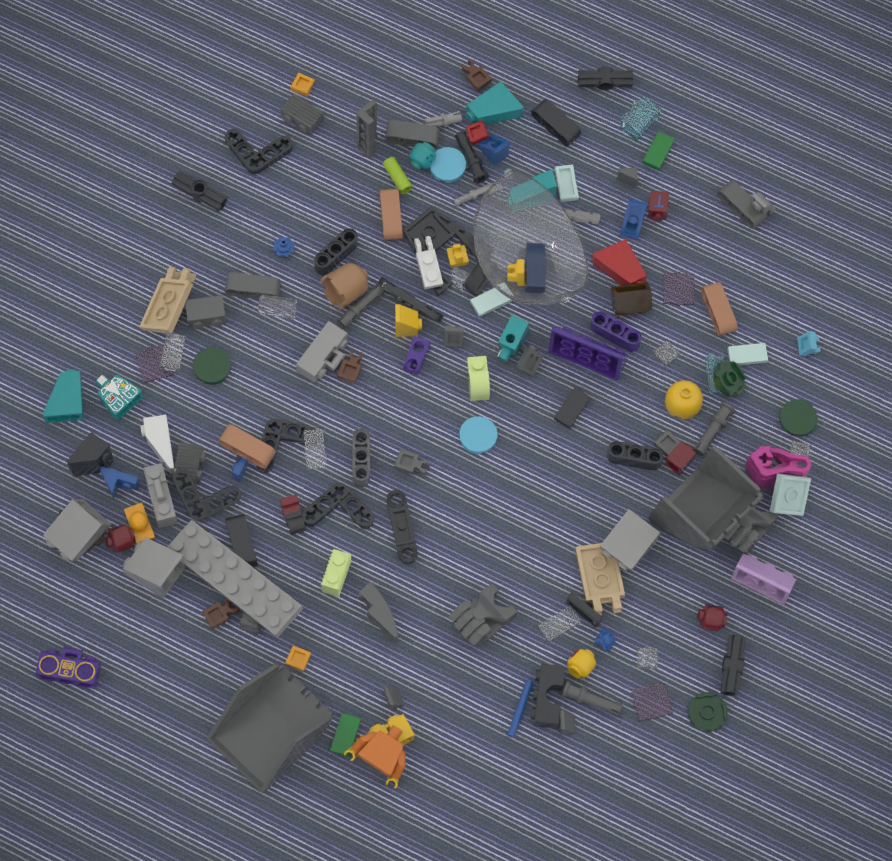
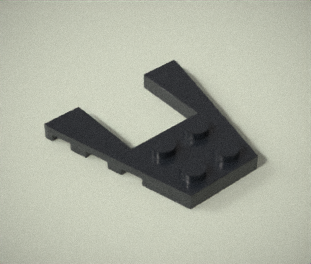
[403,207,494,296]

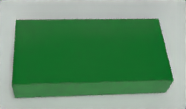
[642,132,675,171]
[330,713,361,757]

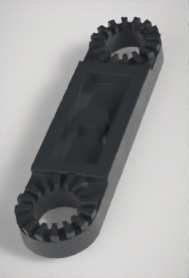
[378,277,444,322]
[387,490,418,564]

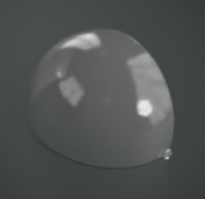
[473,169,588,306]

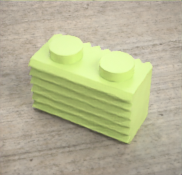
[321,549,351,597]

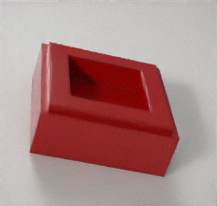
[466,120,489,145]

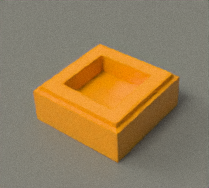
[290,73,315,97]
[285,646,311,672]

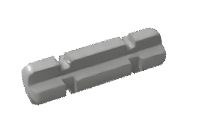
[564,209,600,224]

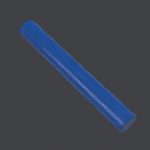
[507,680,533,738]

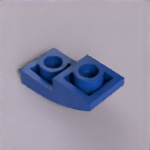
[231,454,249,482]

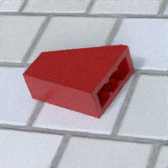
[591,239,647,286]

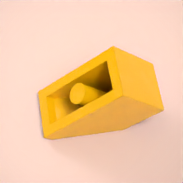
[395,304,422,337]

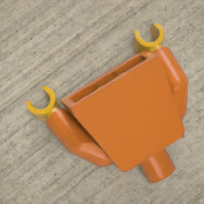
[344,725,406,788]

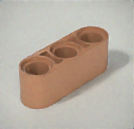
[380,189,403,240]
[701,282,738,336]
[218,424,276,469]

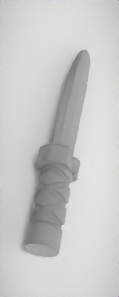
[453,182,503,206]

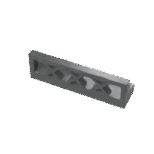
[356,99,377,159]

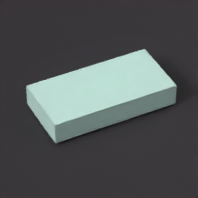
[555,165,579,202]
[470,284,512,317]
[727,343,768,366]

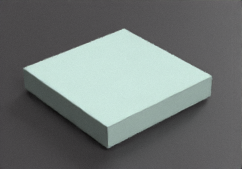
[769,474,811,516]

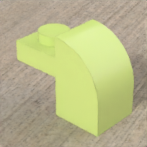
[467,356,490,401]

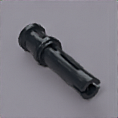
[455,131,489,184]

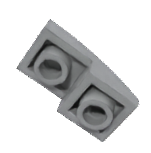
[752,192,775,215]

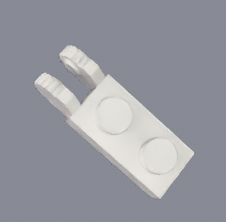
[414,236,443,289]

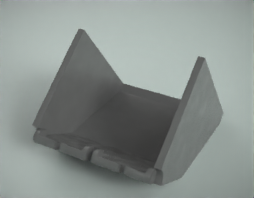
[648,445,763,549]
[206,664,334,794]

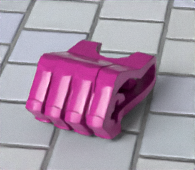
[745,446,812,489]

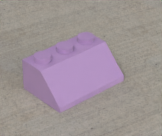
[731,553,796,605]

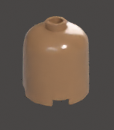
[320,263,368,310]

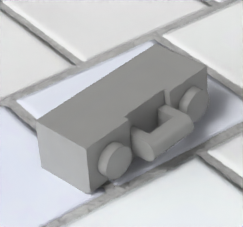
[296,321,348,383]
[143,463,178,528]

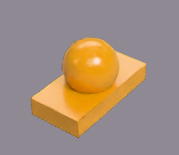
[124,503,155,544]

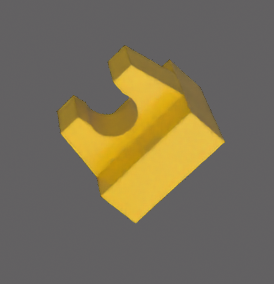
[446,244,469,268]
[507,259,525,286]

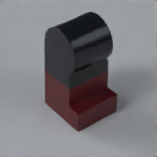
[280,494,306,535]

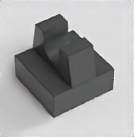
[444,325,464,347]

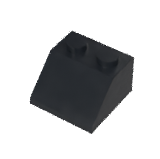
[67,432,113,477]

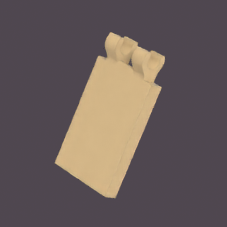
[139,267,196,334]
[575,543,625,616]

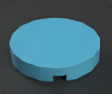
[429,147,466,183]
[459,416,498,454]

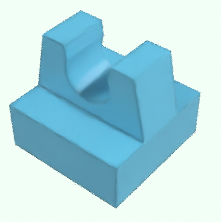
[797,331,821,356]

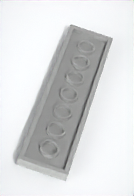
[167,520,304,638]

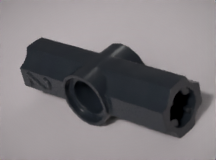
[577,67,633,91]
[172,170,228,211]
[720,635,746,697]

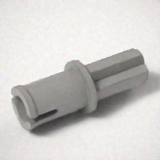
[425,111,462,128]

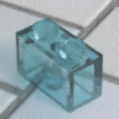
[620,96,661,142]

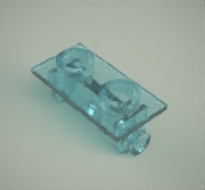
[706,353,724,395]

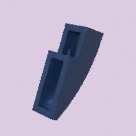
[525,242,546,293]

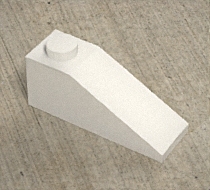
[140,415,174,475]

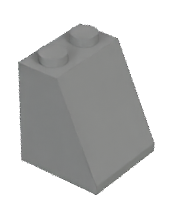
[43,499,112,561]
[600,509,660,571]
[123,537,186,599]

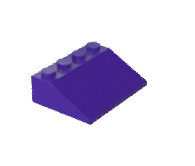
[548,326,628,381]

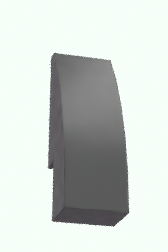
[359,582,398,643]

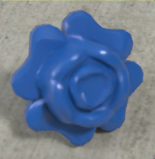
[273,236,295,257]
[594,628,616,652]

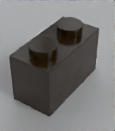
[611,282,653,316]

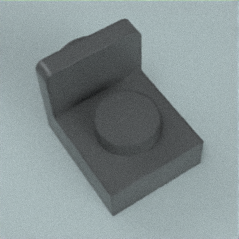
[516,344,544,376]

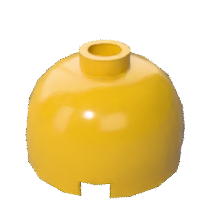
[664,380,703,420]

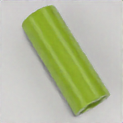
[383,157,413,194]

